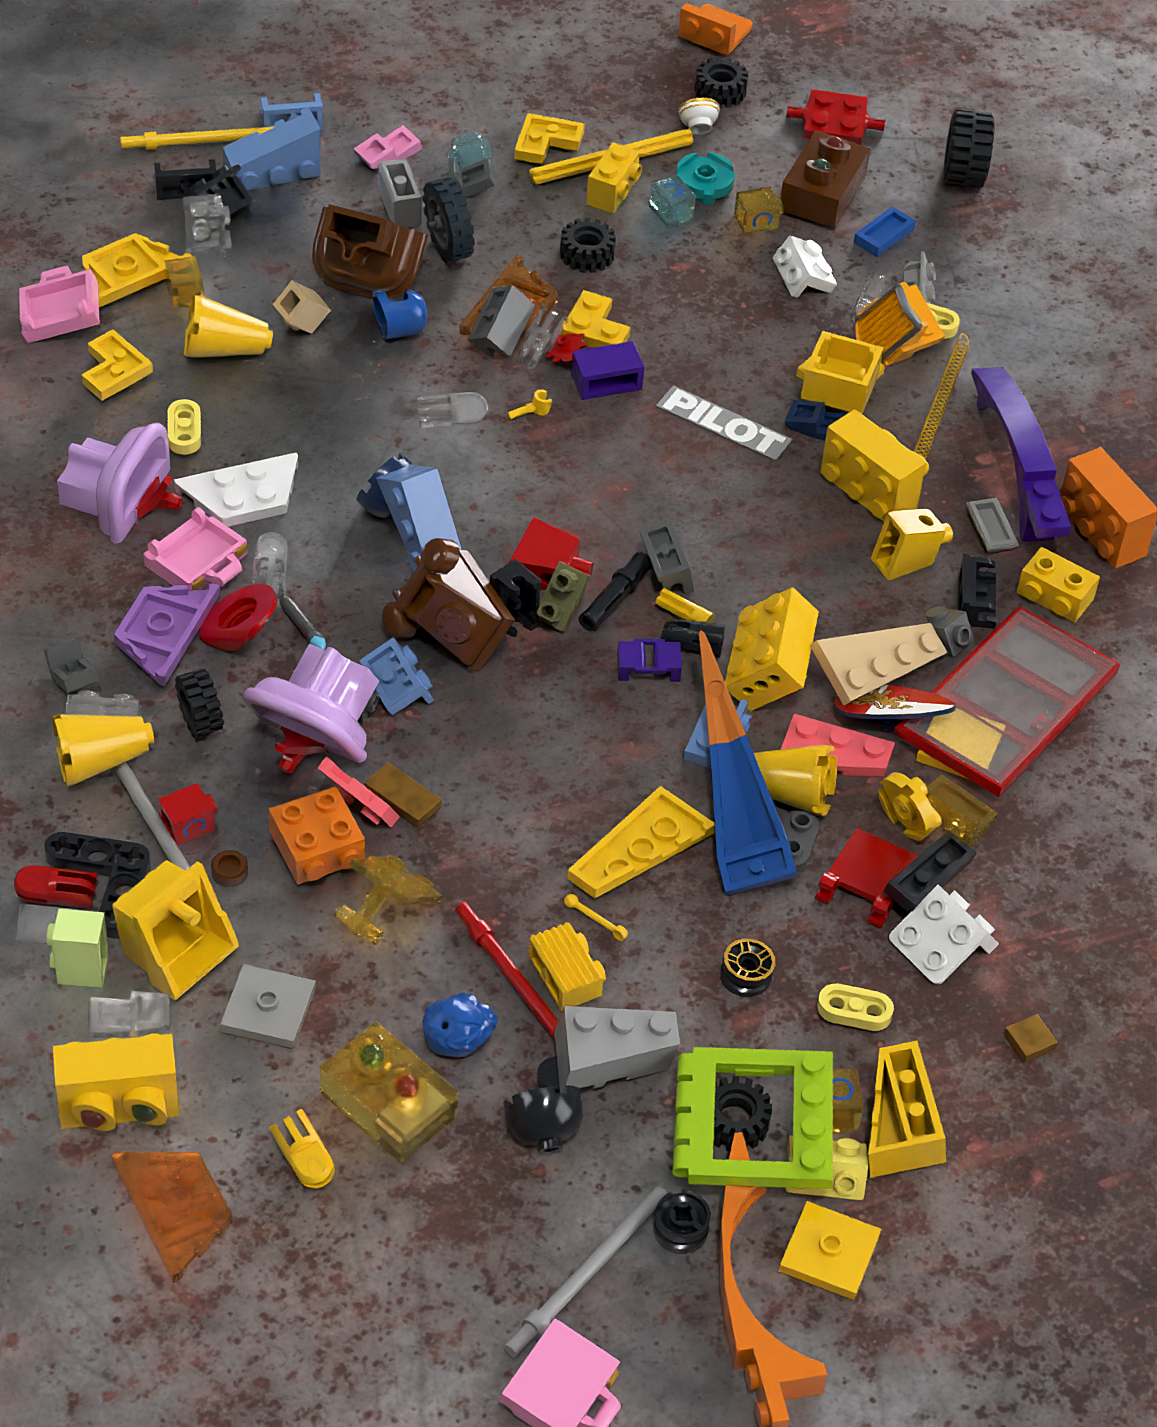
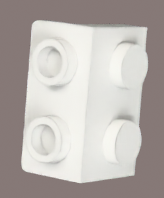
[773,235,837,298]

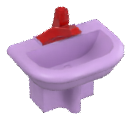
[57,422,183,544]
[242,644,379,774]

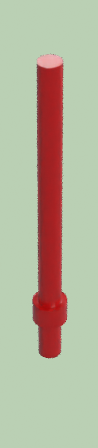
[455,902,559,1040]

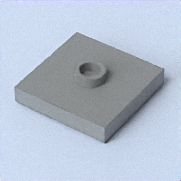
[220,964,316,1049]

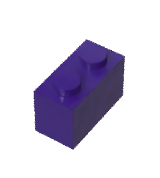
[571,341,644,400]

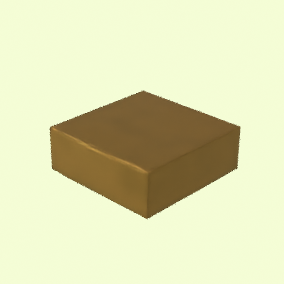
[1004,1014,1058,1063]

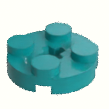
[675,152,735,204]

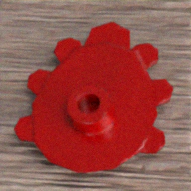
[543,333,587,363]

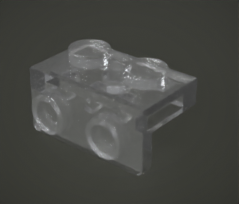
[183,194,231,261]

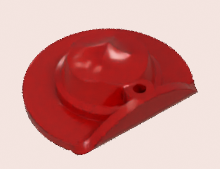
[199,584,277,651]

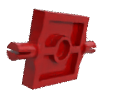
[786,89,886,145]

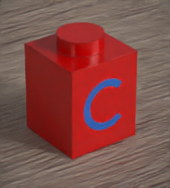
[158,783,218,846]

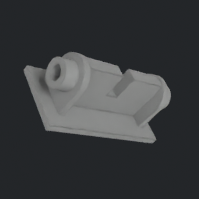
[904,251,936,304]

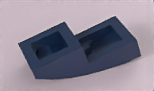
[785,400,846,441]

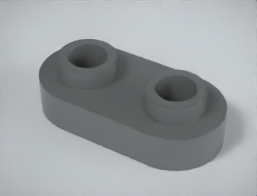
[782,810,819,873]

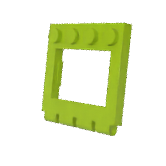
[673,1047,833,1189]

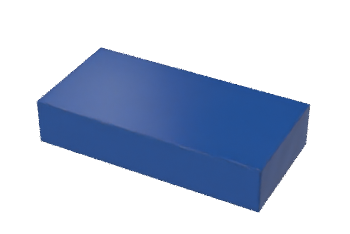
[854,206,916,257]

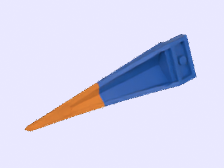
[699,631,798,896]

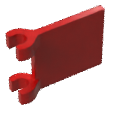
[815,828,919,928]

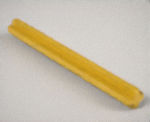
[529,129,693,184]

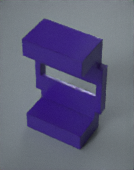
[617,639,682,682]

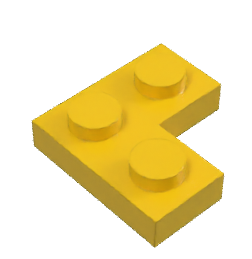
[514,113,585,164]
[561,290,631,348]
[81,329,153,401]

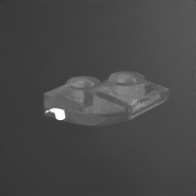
[88,991,171,1038]

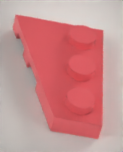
[781,714,895,777]

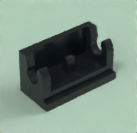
[154,159,217,200]
[958,553,997,629]
[490,559,541,637]

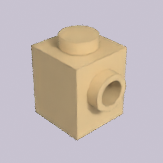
[273,280,331,334]

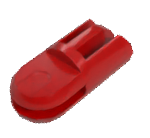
[14,865,98,909]

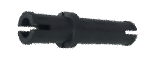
[578,552,652,632]

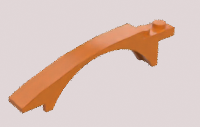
[718,1132,828,1427]

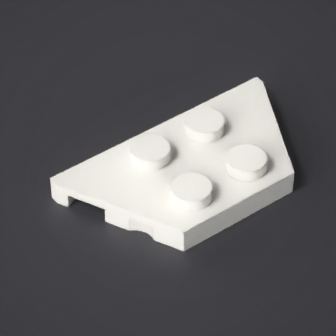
[174,452,298,527]

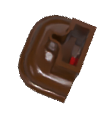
[312,204,428,299]

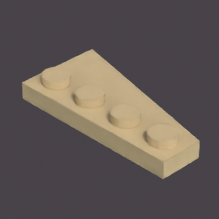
[810,623,948,706]

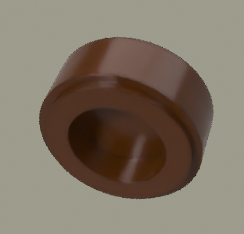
[211,850,248,887]

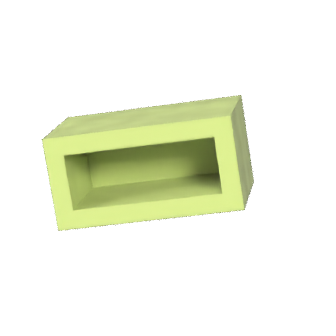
[47,909,109,988]

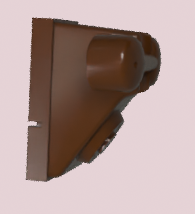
[382,538,515,671]

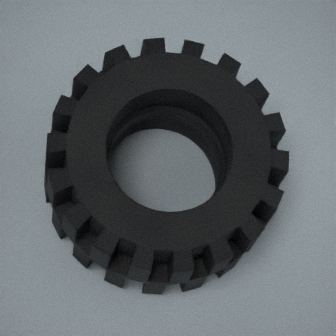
[944,109,995,188]

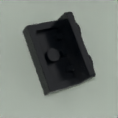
[183,164,253,232]

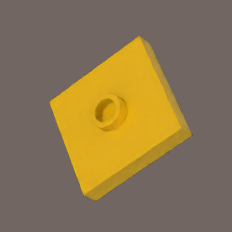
[779,1201,881,1300]

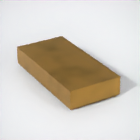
[364,762,442,828]

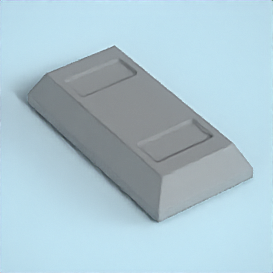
[966,498,1019,553]

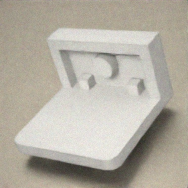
[889,885,999,985]

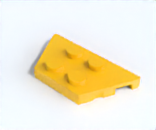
[82,233,194,308]

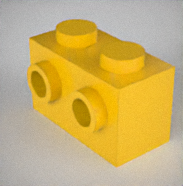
[586,142,642,214]
[1017,547,1100,623]

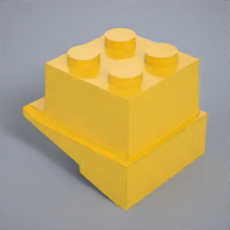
[112,860,239,1001]

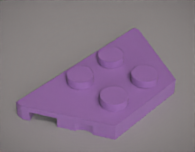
[114,583,220,686]

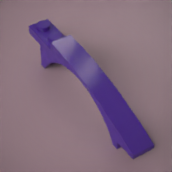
[971,367,1071,542]

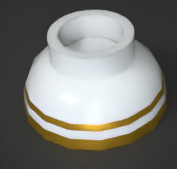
[678,98,719,135]

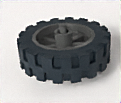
[423,177,475,263]

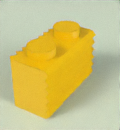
[528,922,606,1012]

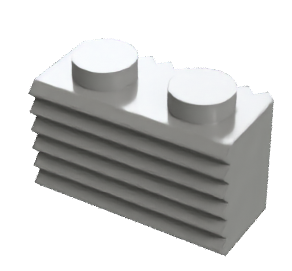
[378,159,422,228]

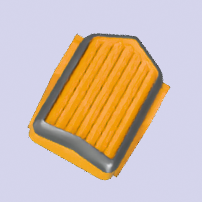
[854,282,945,367]

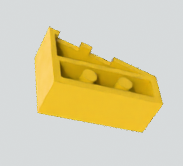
[868,1040,946,1178]

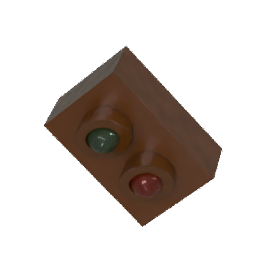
[779,131,871,228]

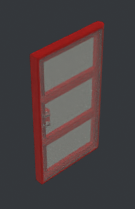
[894,606,1120,797]

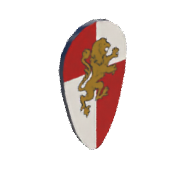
[834,685,956,731]

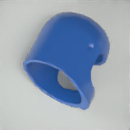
[372,290,428,339]

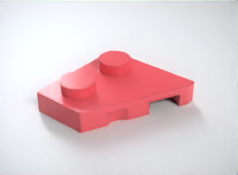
[317,757,400,828]

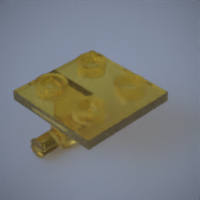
[334,855,443,945]

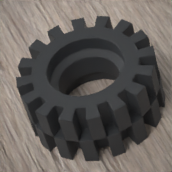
[695,57,748,108]
[560,218,616,273]
[175,668,224,737]
[714,1076,772,1151]

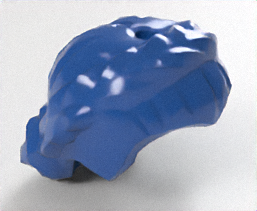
[422,992,498,1057]

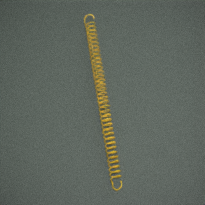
[914,333,969,458]

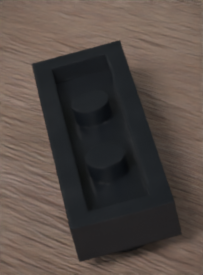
[883,830,977,913]

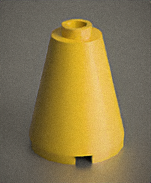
[184,295,273,358]
[52,714,154,786]
[754,744,837,816]

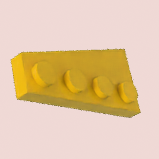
[567,786,715,898]

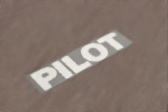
[656,385,793,460]

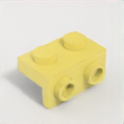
[786,1136,868,1200]

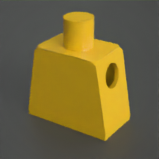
[871,509,953,581]

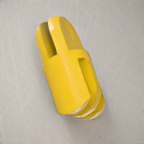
[269,1109,335,1189]

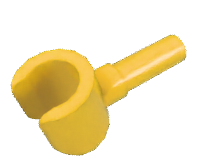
[507,390,552,420]

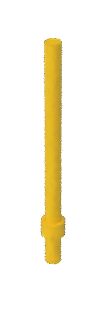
[120,126,276,150]

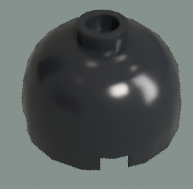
[503,1085,583,1152]

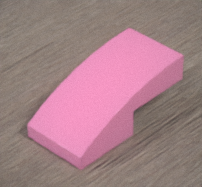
[354,125,422,169]

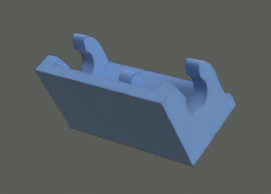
[260,93,323,130]

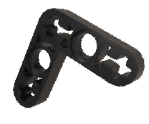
[44,832,151,939]

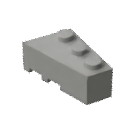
[554,1006,680,1093]

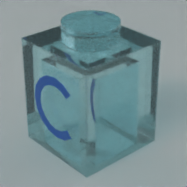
[649,175,696,228]

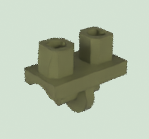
[536,561,591,632]

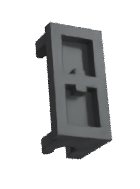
[467,285,536,358]
[639,520,694,594]

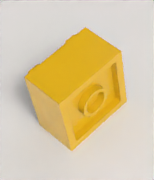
[801,331,884,414]

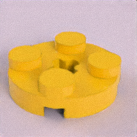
[878,772,942,841]

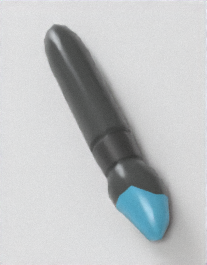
[280,595,326,649]

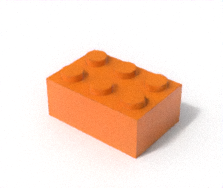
[1060,447,1157,569]

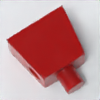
[510,518,594,590]

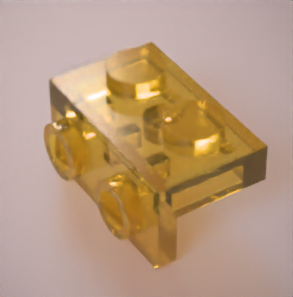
[923,774,998,846]

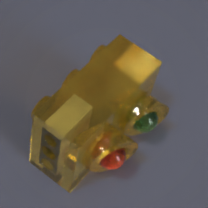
[319,1021,458,1163]

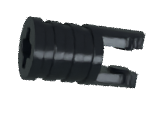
[660,619,725,655]

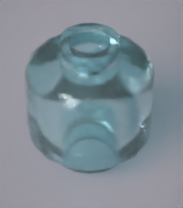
[447,131,493,168]

